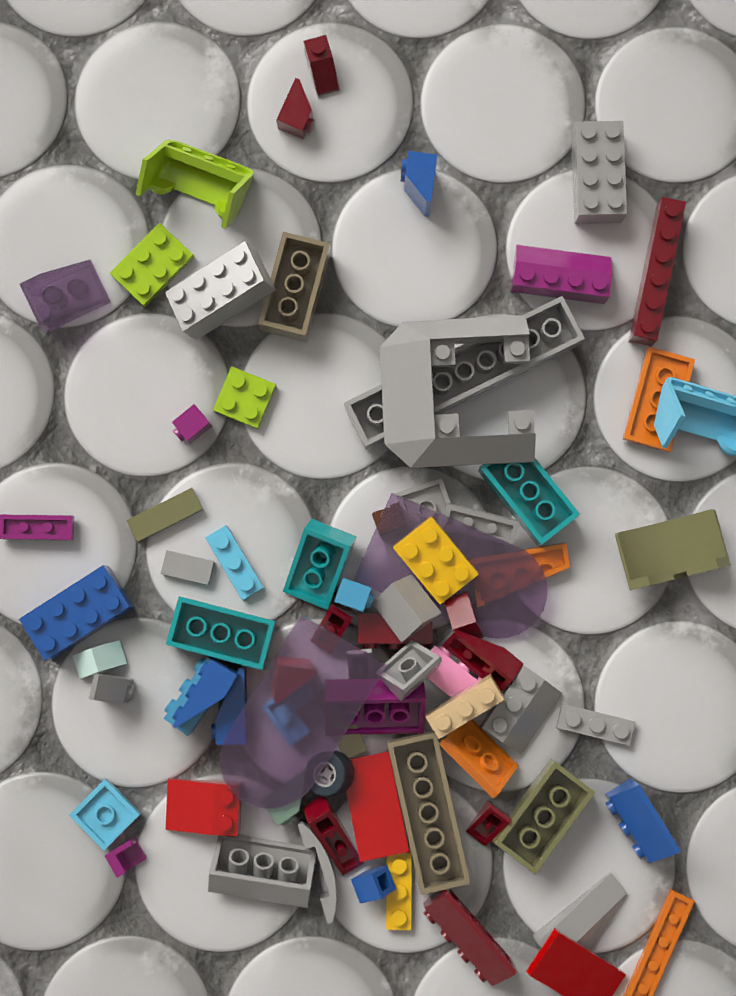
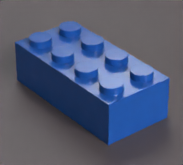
[19,565,134,661]

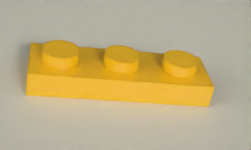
[386,851,412,930]

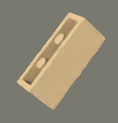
[426,674,504,739]

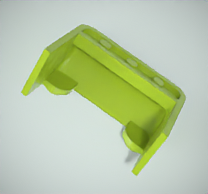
[135,140,253,229]

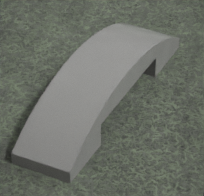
[298,820,337,924]

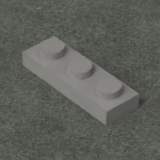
[441,502,520,546]
[556,703,635,746]

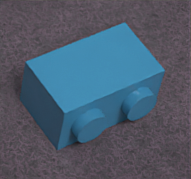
[334,578,374,612]

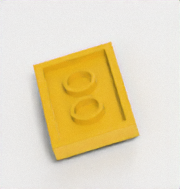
[393,516,479,604]

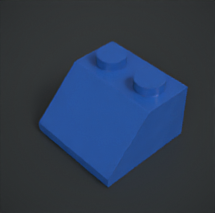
[400,151,437,217]

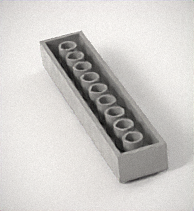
[344,296,585,450]

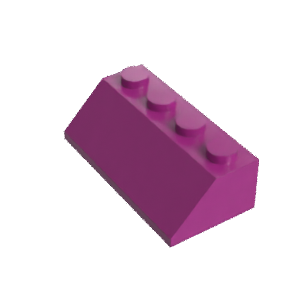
[510,245,613,304]
[324,678,426,736]

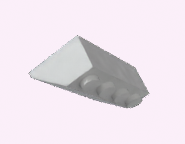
[208,835,317,908]

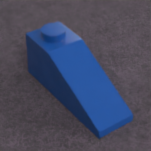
[211,668,248,745]

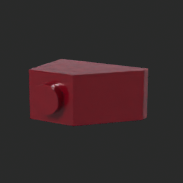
[303,35,340,96]
[276,78,315,140]

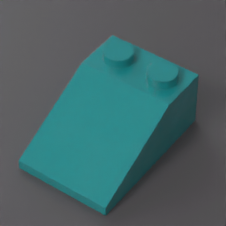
[283,519,357,610]

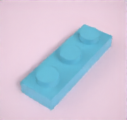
[205,525,264,600]

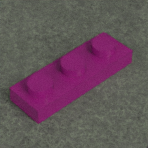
[0,514,75,541]

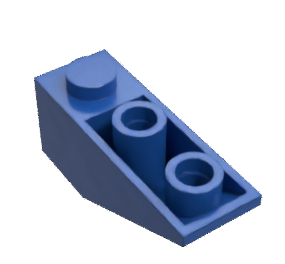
[172,659,240,728]

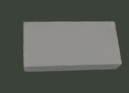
[161,550,215,585]

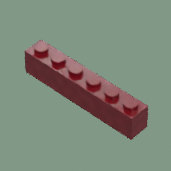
[628,197,686,347]

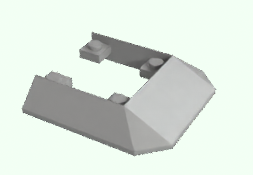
[380,316,536,468]

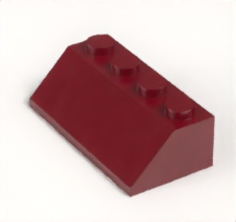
[423,889,518,986]

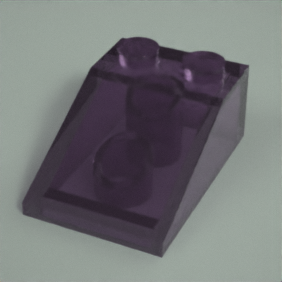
[19,259,111,333]

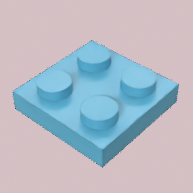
[69,778,141,851]

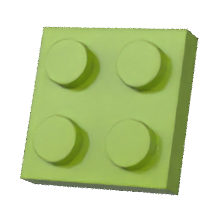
[213,366,276,429]

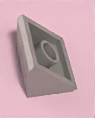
[372,574,442,643]
[375,640,442,702]

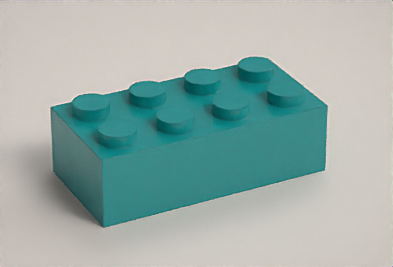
[478,458,580,547]
[165,596,277,670]

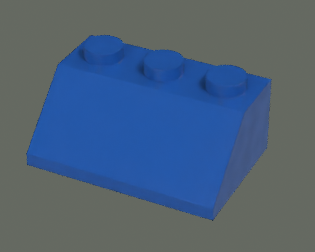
[605,779,681,863]

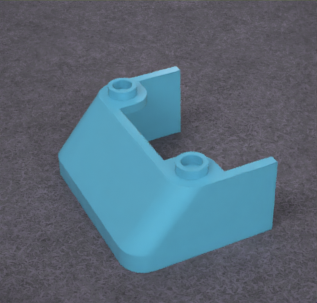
[654,377,736,456]

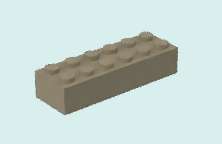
[387,731,471,895]

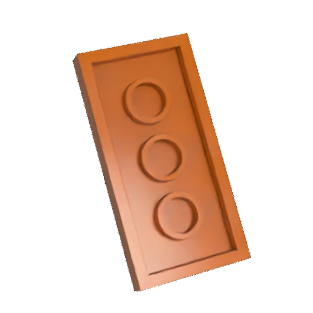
[622,346,695,453]

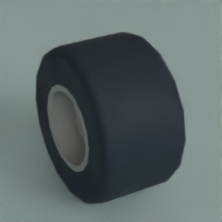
[305,750,354,797]

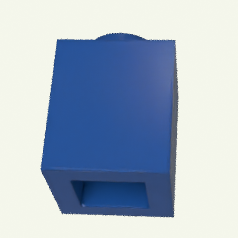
[351,865,396,904]

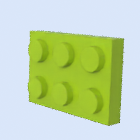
[110,222,194,307]

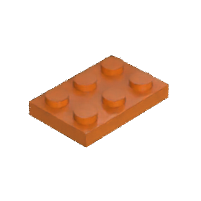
[439,719,519,798]

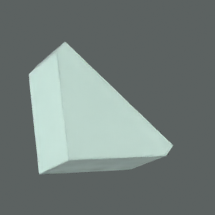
[73,640,128,679]

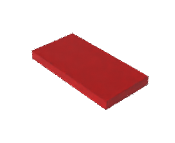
[346,751,409,862]
[525,928,626,996]

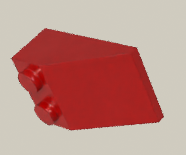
[165,779,242,836]

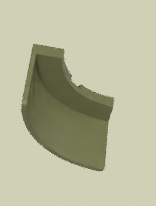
[615,509,731,590]

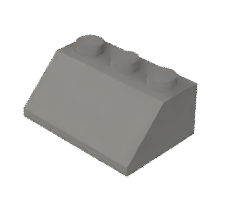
[480,665,562,755]

